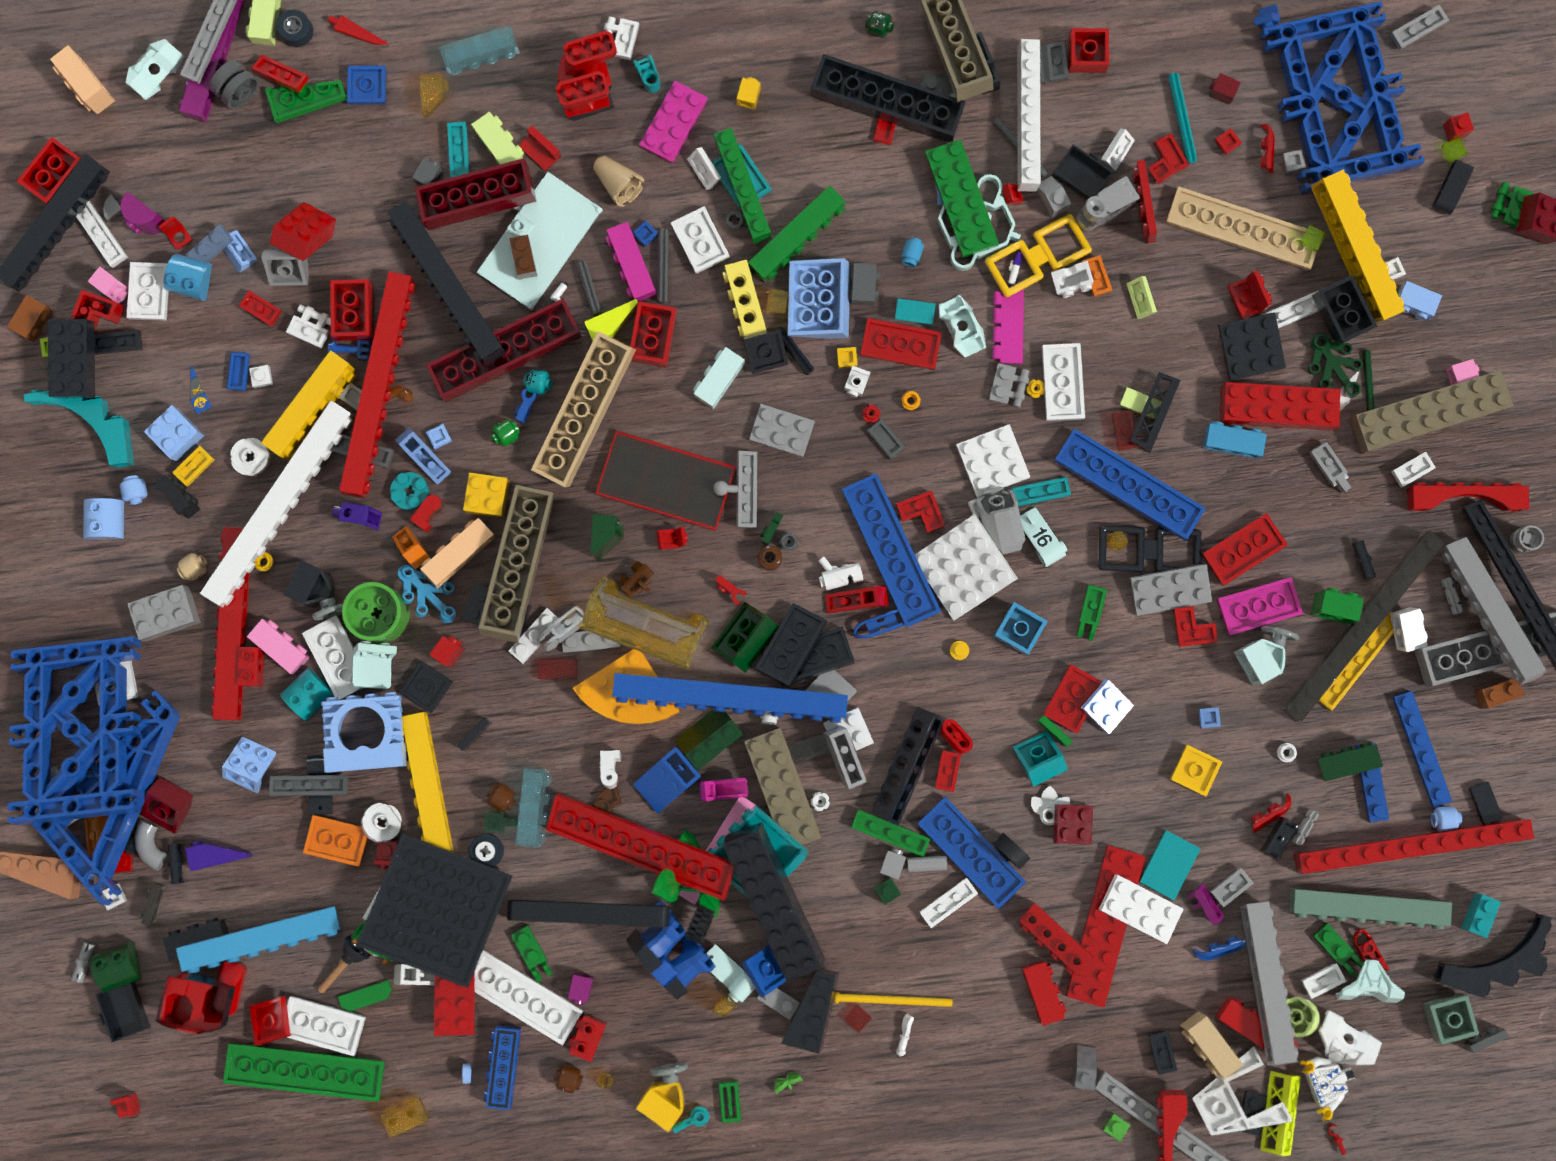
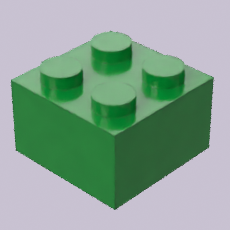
[1310,588,1364,624]

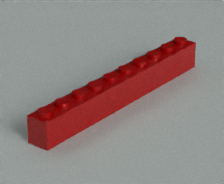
[211,527,249,721]

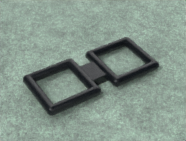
[1098,525,1202,572]

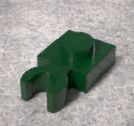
[760,512,783,546]

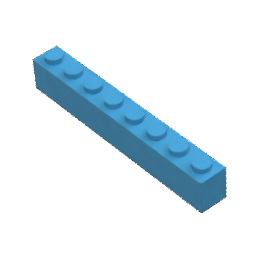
[176,906,341,974]

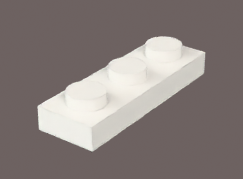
[509,608,559,664]
[919,878,978,928]

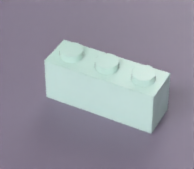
[693,347,745,409]

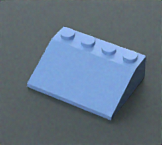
[788,258,850,339]

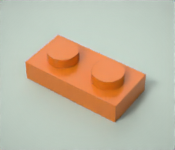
[1082,255,1112,298]

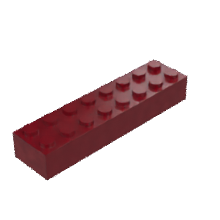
[425,298,582,402]

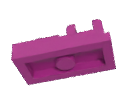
[1187,883,1224,926]

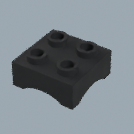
[153,475,200,519]

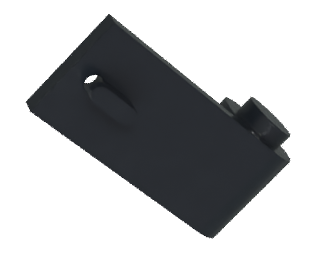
[306,755,334,815]

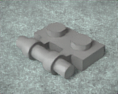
[988,363,1029,408]

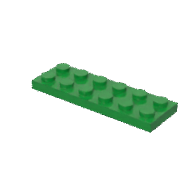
[925,139,999,258]

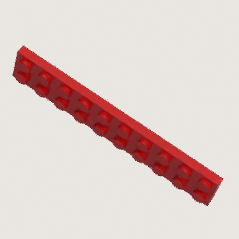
[546,793,735,901]

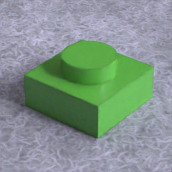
[1102,1113,1130,1141]

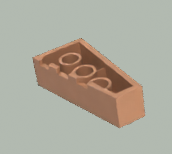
[0,851,81,900]

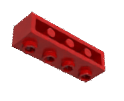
[1019,903,1094,975]

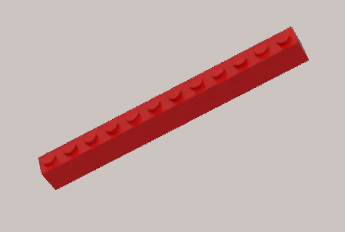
[339,272,416,499]
[1293,819,1534,874]

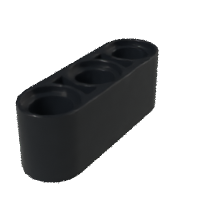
[1432,159,1474,215]

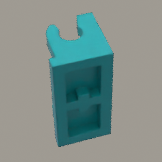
[895,298,935,325]

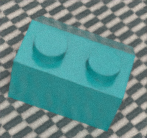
[1013,731,1068,787]

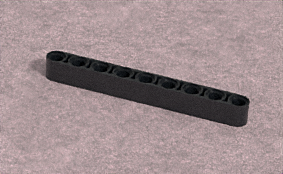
[507,900,670,927]

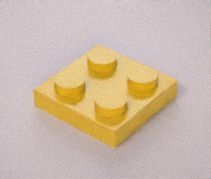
[1170,745,1222,797]

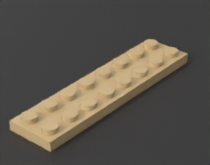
[1166,186,1322,270]

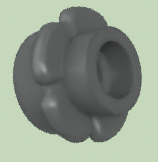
[779,533,798,551]

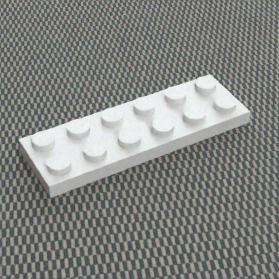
[475,950,583,1045]

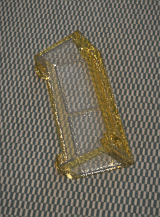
[580,577,710,670]

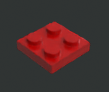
[249,997,291,1045]

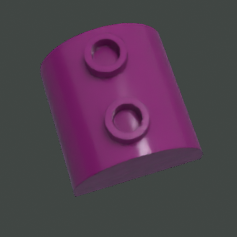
[121,192,164,235]

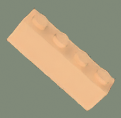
[421,518,495,589]

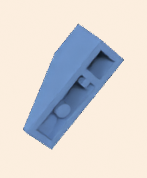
[395,427,451,485]

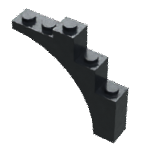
[1433,914,1552,998]

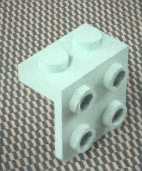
[352,641,397,689]

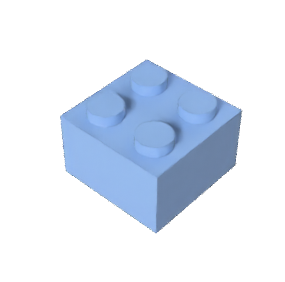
[144,405,205,462]

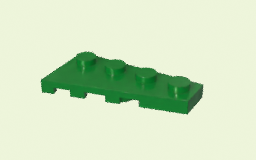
[265,80,347,123]

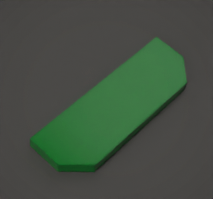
[338,980,392,1012]

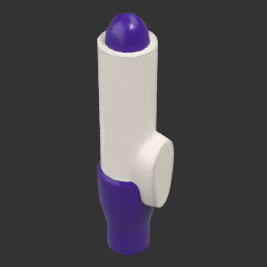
[1008,251,1022,288]

